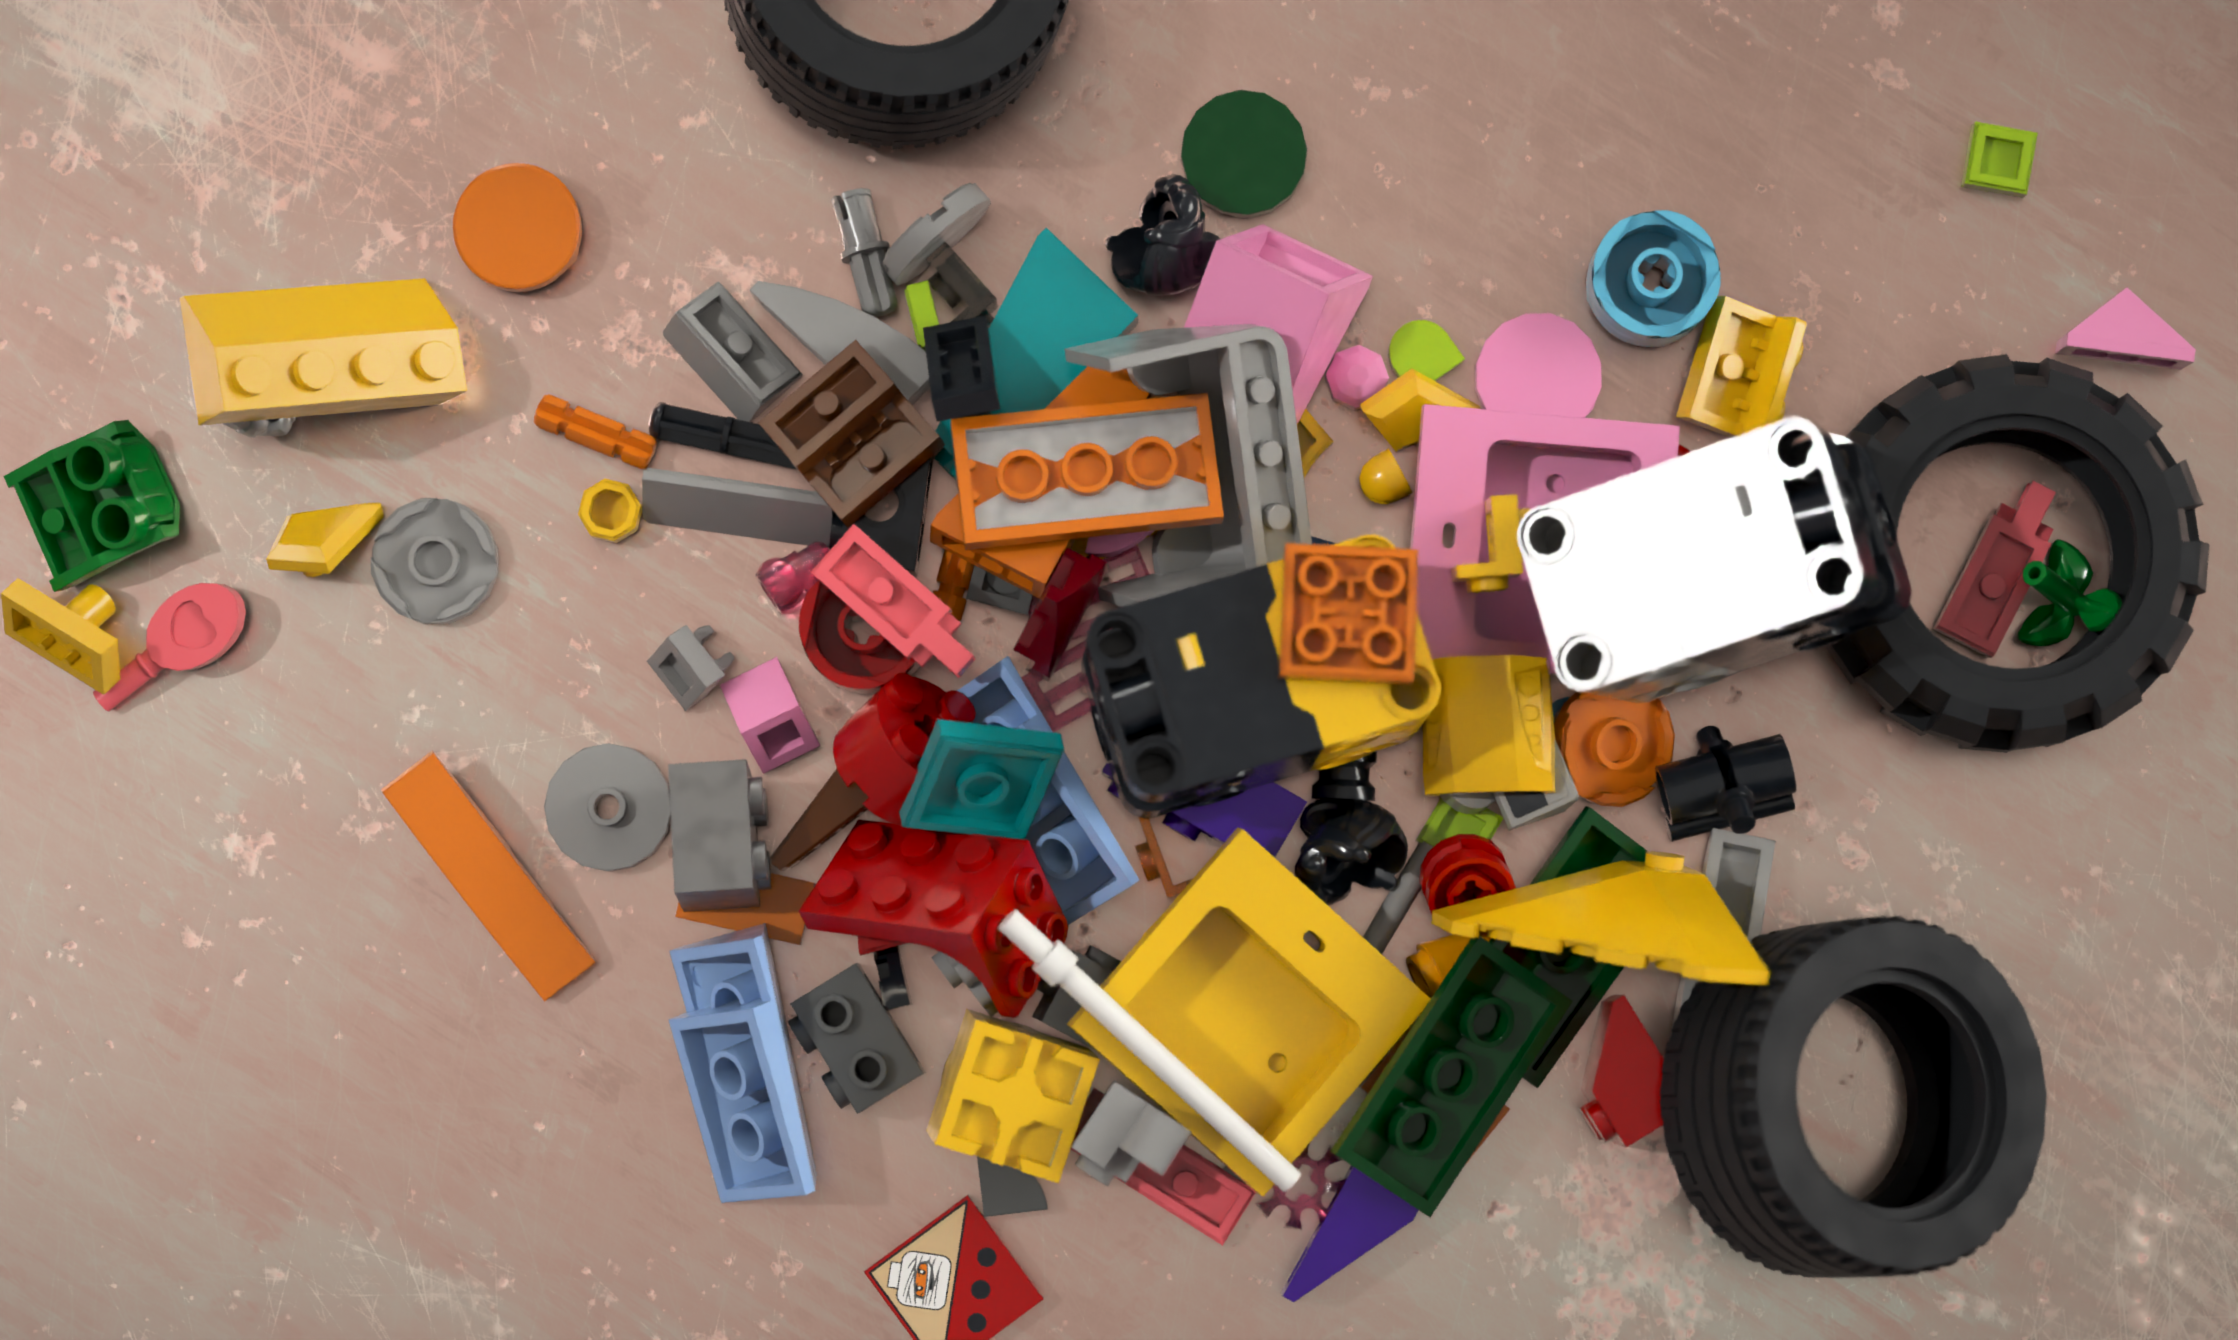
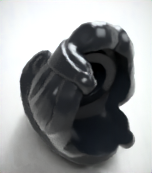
[1105,174,1220,295]
[1295,798,1408,906]

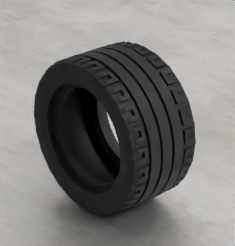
[724,0,1069,149]
[1660,916,2047,1278]

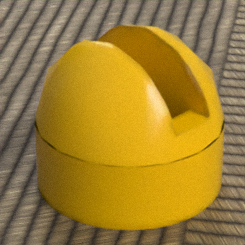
[1359,448,1413,504]

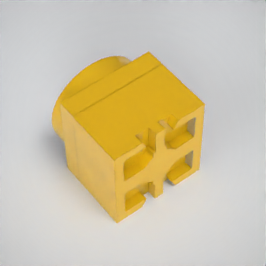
[926,1008,1100,1184]

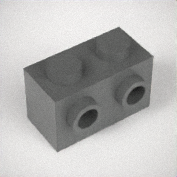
[788,963,926,1114]

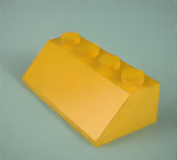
[179,278,467,425]

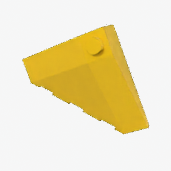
[1431,851,1769,985]

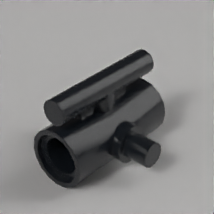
[1655,726,1796,842]

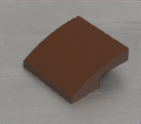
[758,339,945,528]

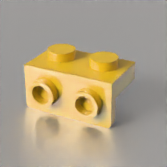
[1676,296,1807,438]
[1451,494,1530,593]

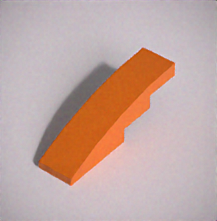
[381,750,596,1002]

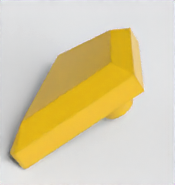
[1360,369,1481,451]
[266,502,384,577]

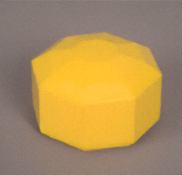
[578,478,643,543]

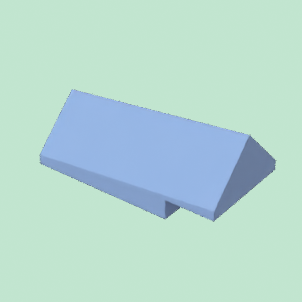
[957,656,1139,925]
[669,923,817,1203]

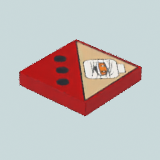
[864,1195,1044,1340]

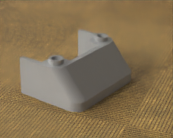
[1065,324,1312,607]

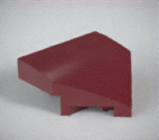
[1013,548,1109,681]

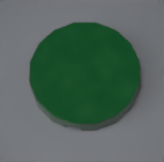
[1181,90,1307,219]

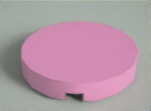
[1475,313,1602,418]

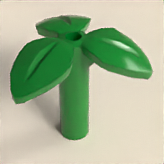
[2018,539,2122,646]

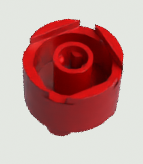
[799,580,920,694]
[833,673,976,826]

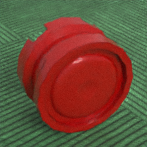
[1419,834,1516,936]

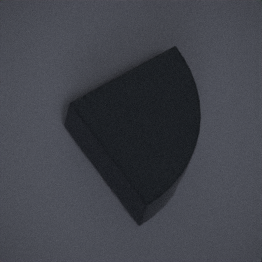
[874,946,912,1010]

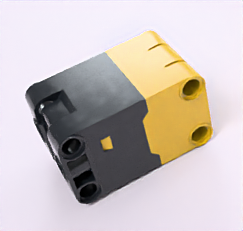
[1081,534,1441,819]

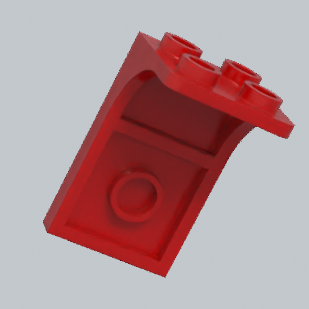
[798,819,1068,1018]

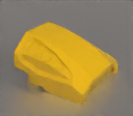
[1423,655,1555,797]

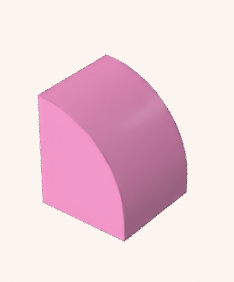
[720,657,820,774]

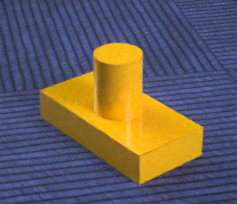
[1,578,121,695]

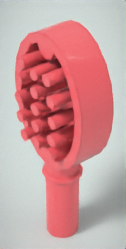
[93,583,246,712]

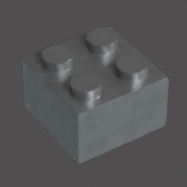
[668,759,771,912]

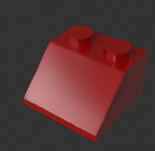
[1579,995,1663,1148]

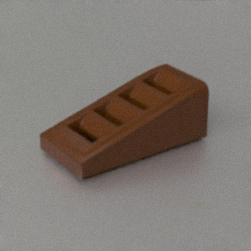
[770,769,869,872]

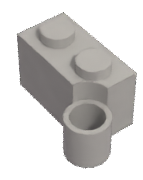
[1071,1080,1192,1187]

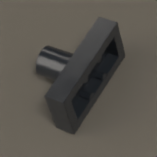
[923,315,1001,422]

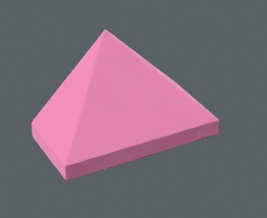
[2055,287,2196,370]

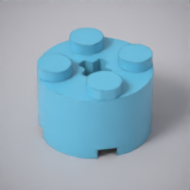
[1586,210,1721,347]

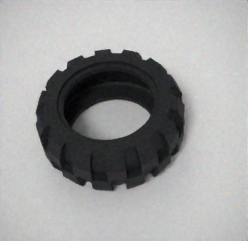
[1825,354,2210,753]

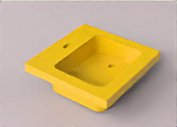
[1067,828,1431,1197]

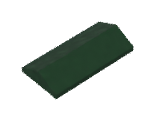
[1489,806,1648,1088]
[1331,936,1573,1217]

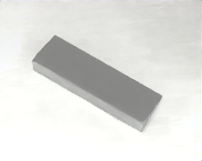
[642,468,834,548]

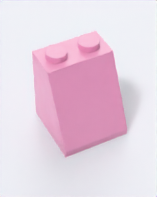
[1184,224,1373,423]

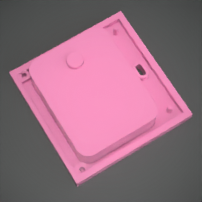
[1410,404,1680,674]

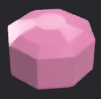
[1325,345,1389,411]

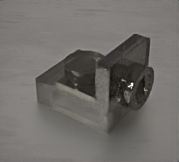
[926,242,998,327]

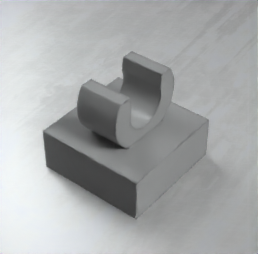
[647,625,734,711]

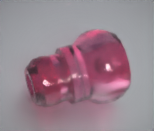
[755,541,830,615]

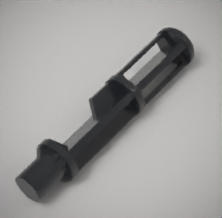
[649,402,796,469]

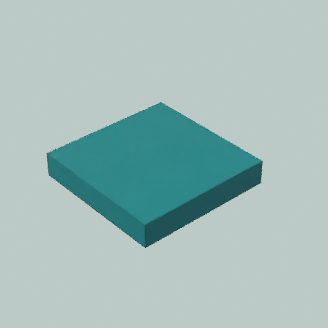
[899,719,1065,840]

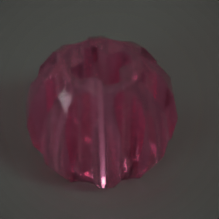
[1255,1142,1346,1230]

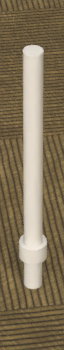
[998,909,1301,1192]

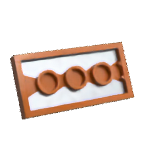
[950,393,1224,550]

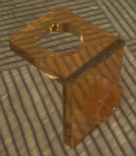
[1135,817,1192,899]

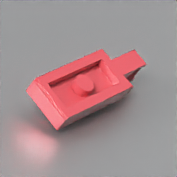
[1933,481,2056,658]
[811,524,976,678]

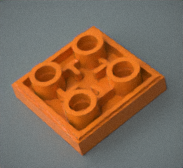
[1279,543,1419,685]

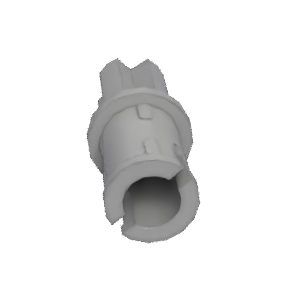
[831,188,897,317]

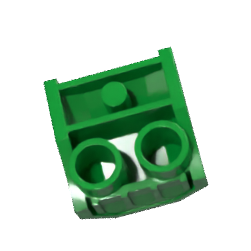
[4,420,180,592]

